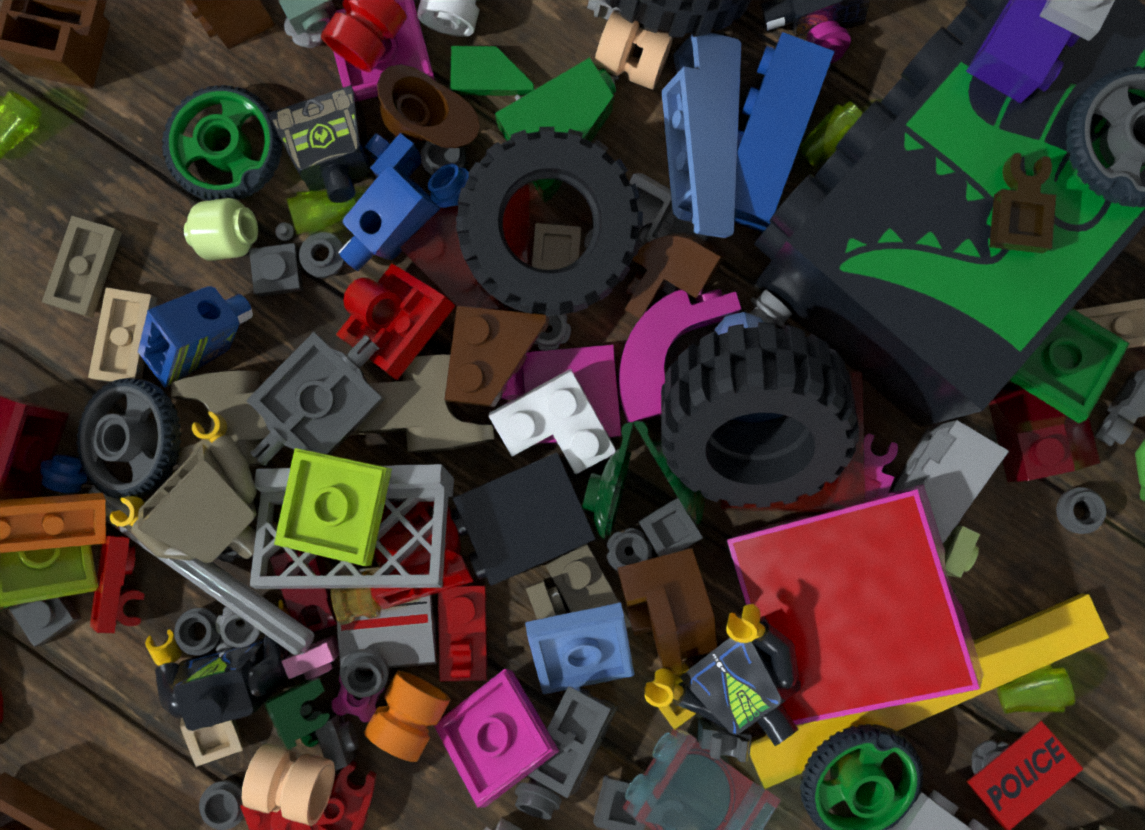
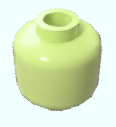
[184,198,258,261]

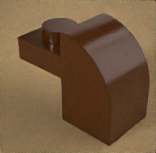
[625,233,727,319]

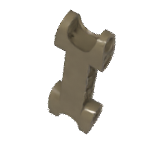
[171,354,495,466]

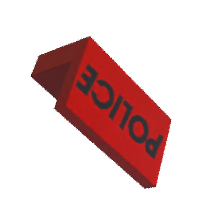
[966,721,1083,830]

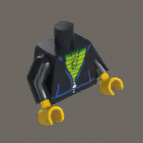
[145,600,290,731]
[645,604,801,746]

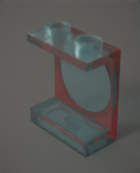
[622,728,781,830]

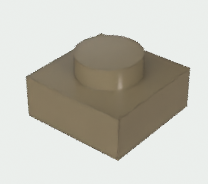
[526,579,566,620]

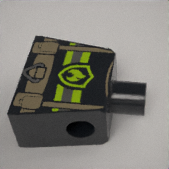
[268,85,371,203]

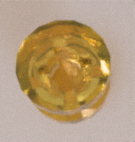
[330,570,381,625]

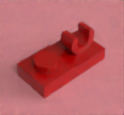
[90,534,144,634]
[438,585,488,682]

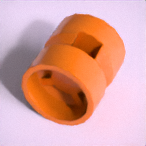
[364,671,451,762]

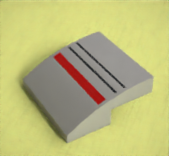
[336,567,437,671]

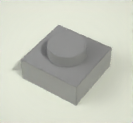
[1040,0,1115,41]

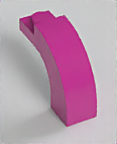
[618,289,741,423]

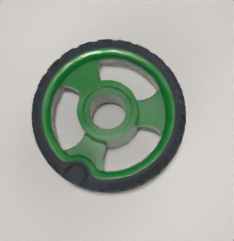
[162,85,283,201]
[800,724,923,830]

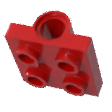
[336,263,455,380]

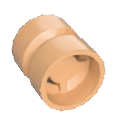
[594,10,674,90]
[242,743,335,826]

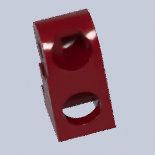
[270,550,337,632]

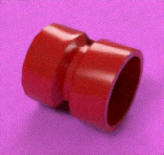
[320,0,407,73]

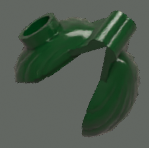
[582,421,705,539]

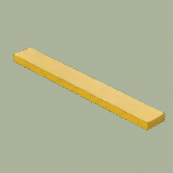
[750,593,1109,789]

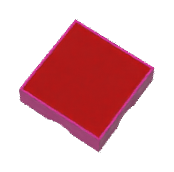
[727,484,984,725]

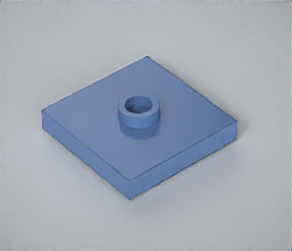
[525,603,634,694]

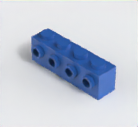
[734,32,834,233]

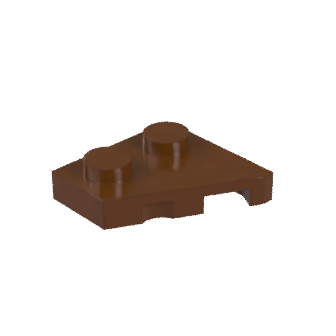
[444,306,550,407]

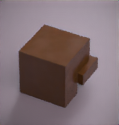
[0,0,110,89]
[617,548,717,675]

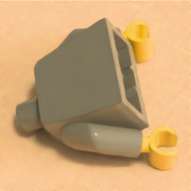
[110,411,257,563]

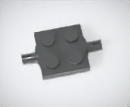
[246,332,385,466]

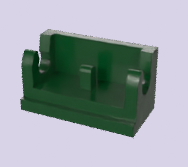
[264,678,330,750]

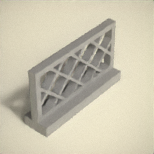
[250,464,454,589]

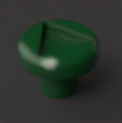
[301,731,319,747]

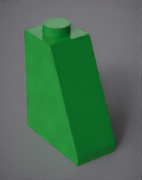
[495,57,616,203]

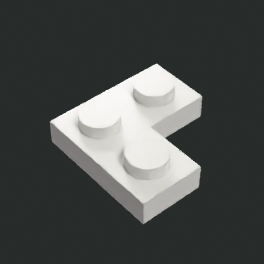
[489,369,616,474]

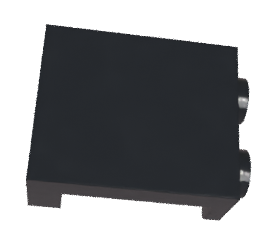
[450,452,595,586]

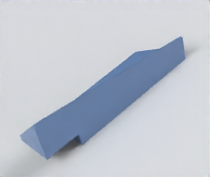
[661,33,741,238]

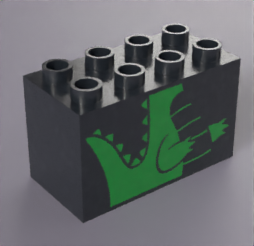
[754,0,1145,427]

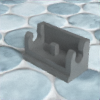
[528,686,619,798]

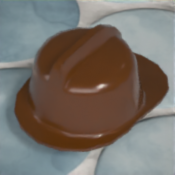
[377,64,480,148]

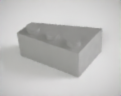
[889,420,1009,543]

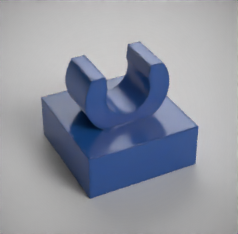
[365,133,422,177]

